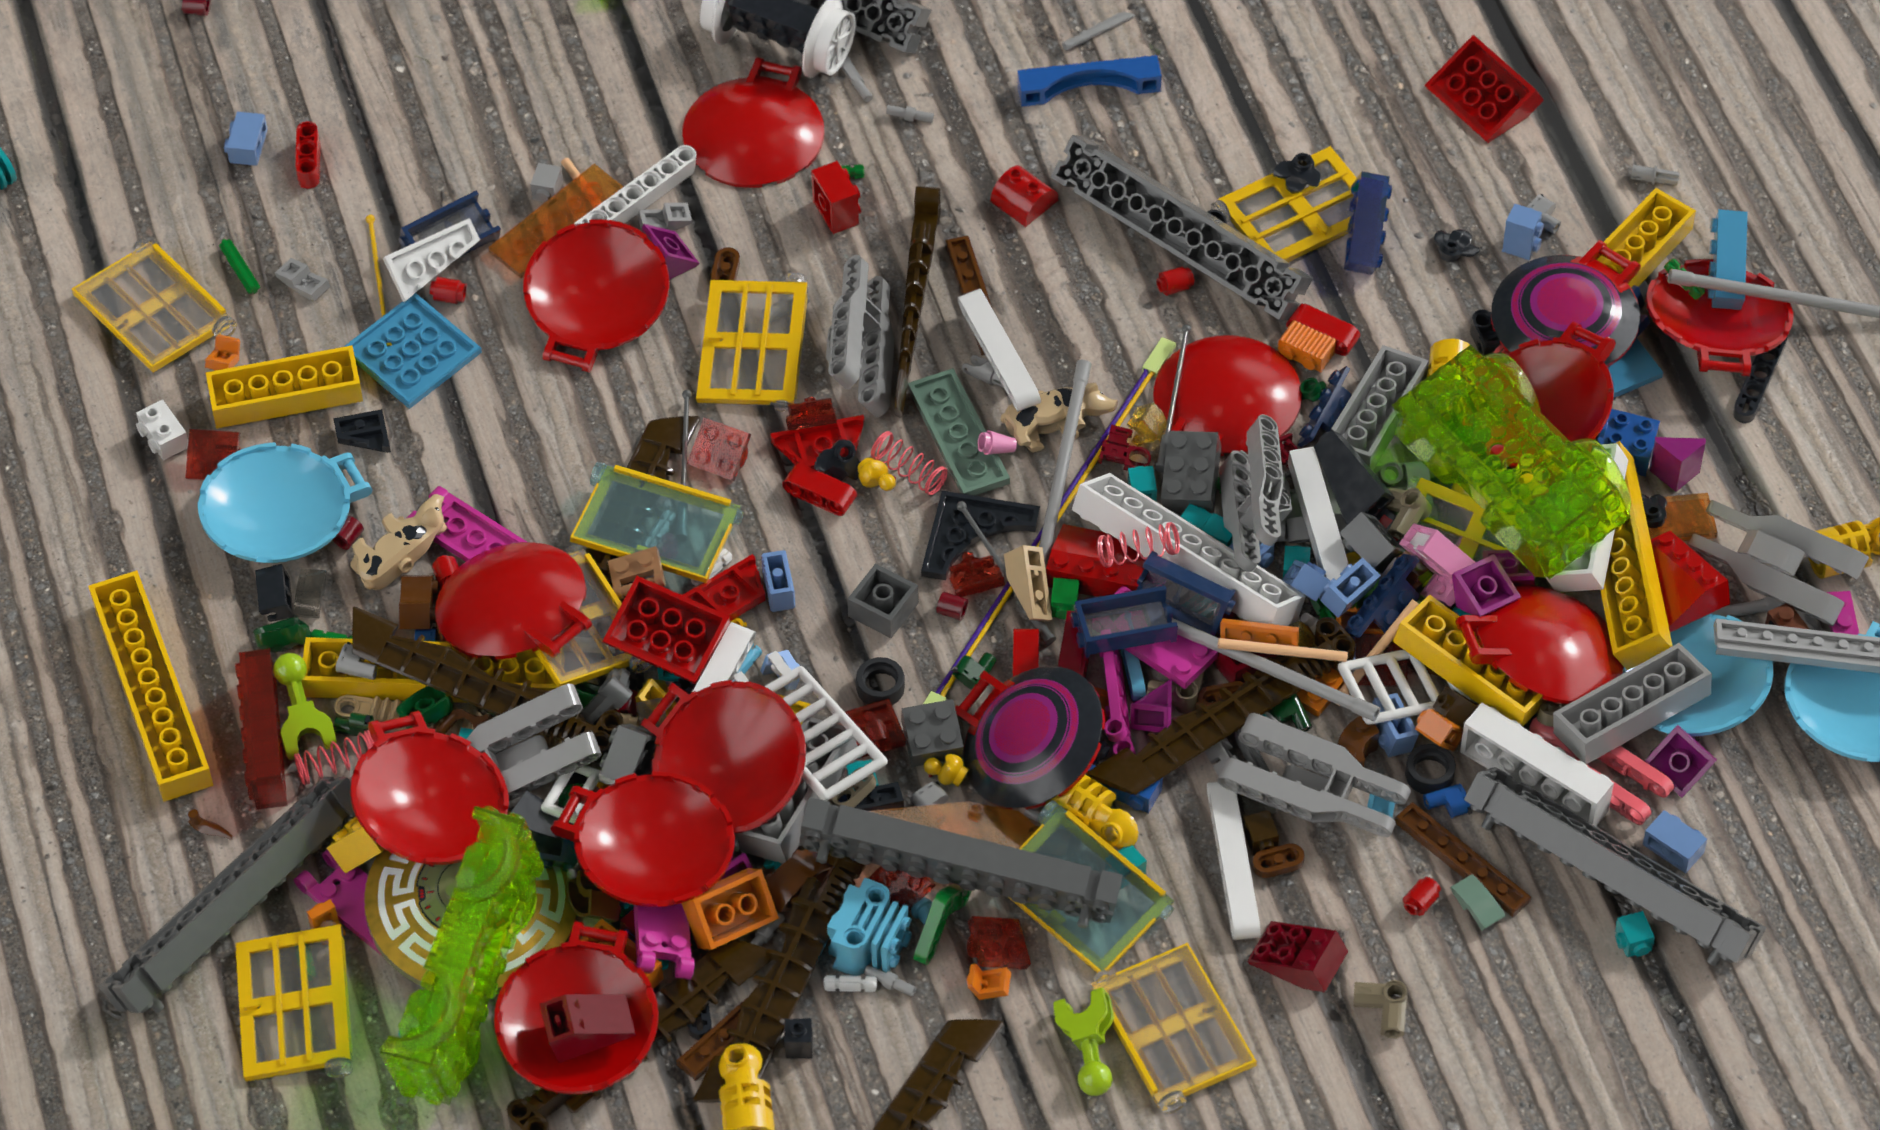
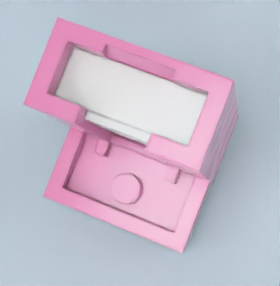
[1399,523,1476,608]

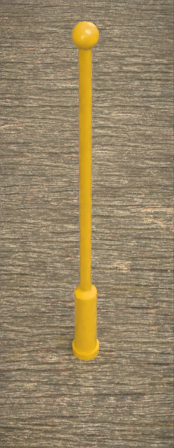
[365,214,392,346]

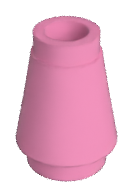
[978,430,1017,455]

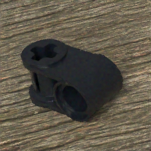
[1470,309,1504,358]

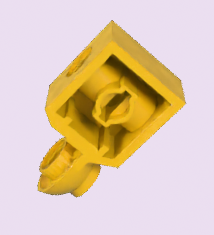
[327,817,384,873]

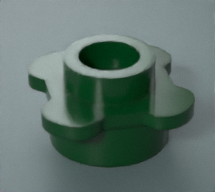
[1300,377,1326,402]

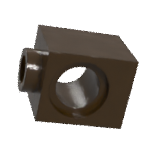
[1432,685,1478,728]
[1243,810,1279,856]

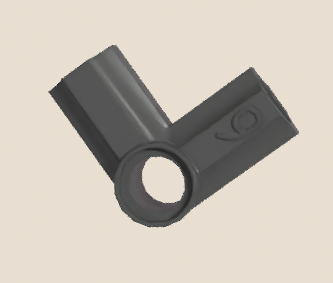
[581,667,633,726]

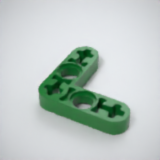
[914,884,972,965]

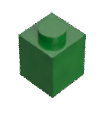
[1051,578,1079,619]

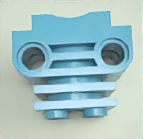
[827,878,912,976]

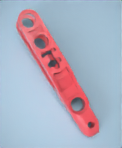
[1529,717,1674,825]

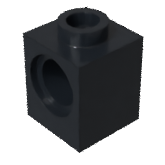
[784,1018,813,1059]

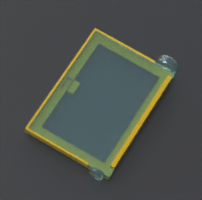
[570,461,744,583]
[1009,800,1174,978]

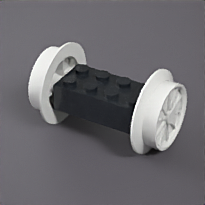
[700,0,855,78]

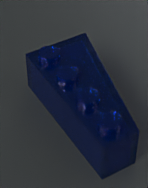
[1344,171,1392,275]

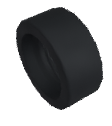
[856,657,905,708]
[1405,744,1456,795]

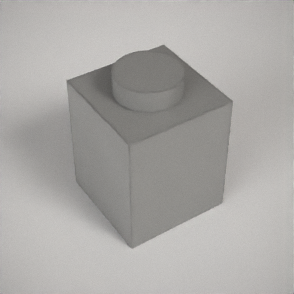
[530,163,563,204]

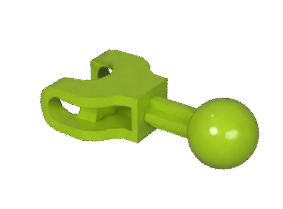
[273,653,337,760]
[1053,987,1114,1096]

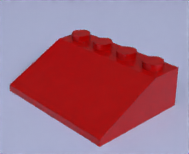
[1424,34,1544,143]
[1046,524,1146,597]
[1651,531,1730,632]
[602,576,730,684]

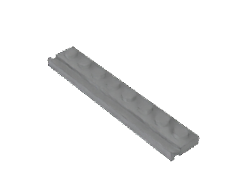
[1713,619,1880,673]

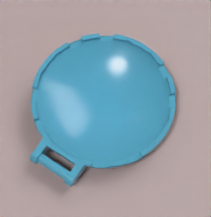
[197,443,373,563]
[1623,612,1773,736]
[1784,621,1880,762]

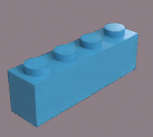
[1708,209,1748,310]

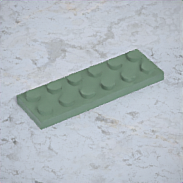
[908,368,1010,496]

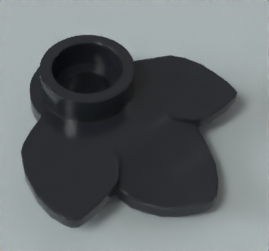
[1273,153,1321,193]
[1434,229,1480,262]
[814,439,860,481]
[1641,494,1667,528]

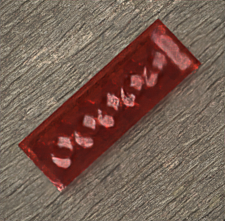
[235,648,288,810]

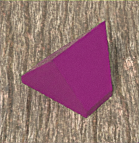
[1130,678,1172,732]

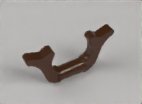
[435,709,489,734]

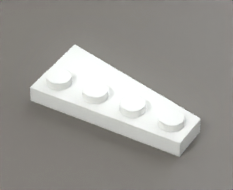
[383,218,480,302]

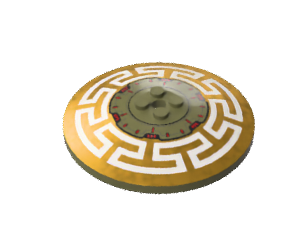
[364,811,577,997]

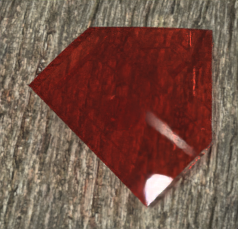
[786,397,837,431]
[949,552,1005,597]

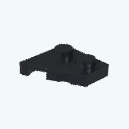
[333,409,391,453]

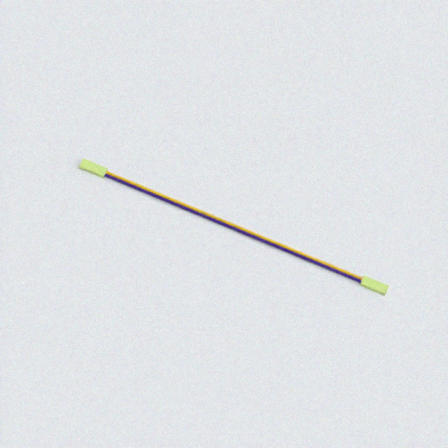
[923,337,1176,704]

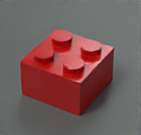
[811,160,861,234]

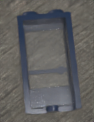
[399,190,501,257]
[1136,551,1236,637]
[1070,586,1178,657]

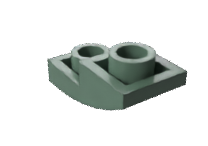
[1450,874,1506,931]

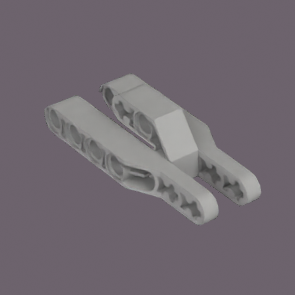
[826,255,895,417]
[1219,414,1292,572]
[1688,500,1869,626]
[466,684,602,800]
[1217,713,1411,837]

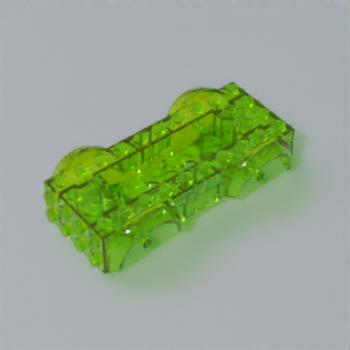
[1392,345,1631,579]
[379,806,544,1106]

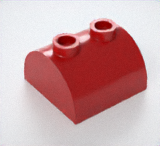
[991,165,1058,228]

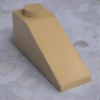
[1004,545,1052,622]

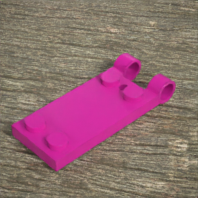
[406,486,527,562]
[1092,586,1218,689]
[1099,629,1136,755]
[293,849,383,957]
[634,903,694,980]

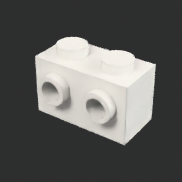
[136,399,189,460]

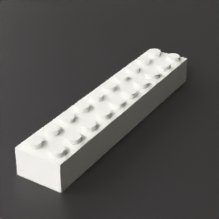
[1072,473,1306,626]

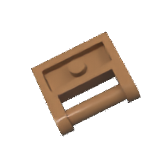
[608,546,666,600]

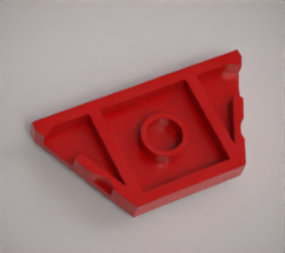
[770,414,865,471]
[683,554,765,621]

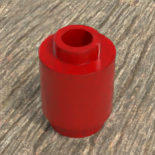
[1156,266,1194,296]
[429,277,467,304]
[432,555,459,589]
[1403,877,1441,916]

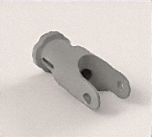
[962,355,1004,388]

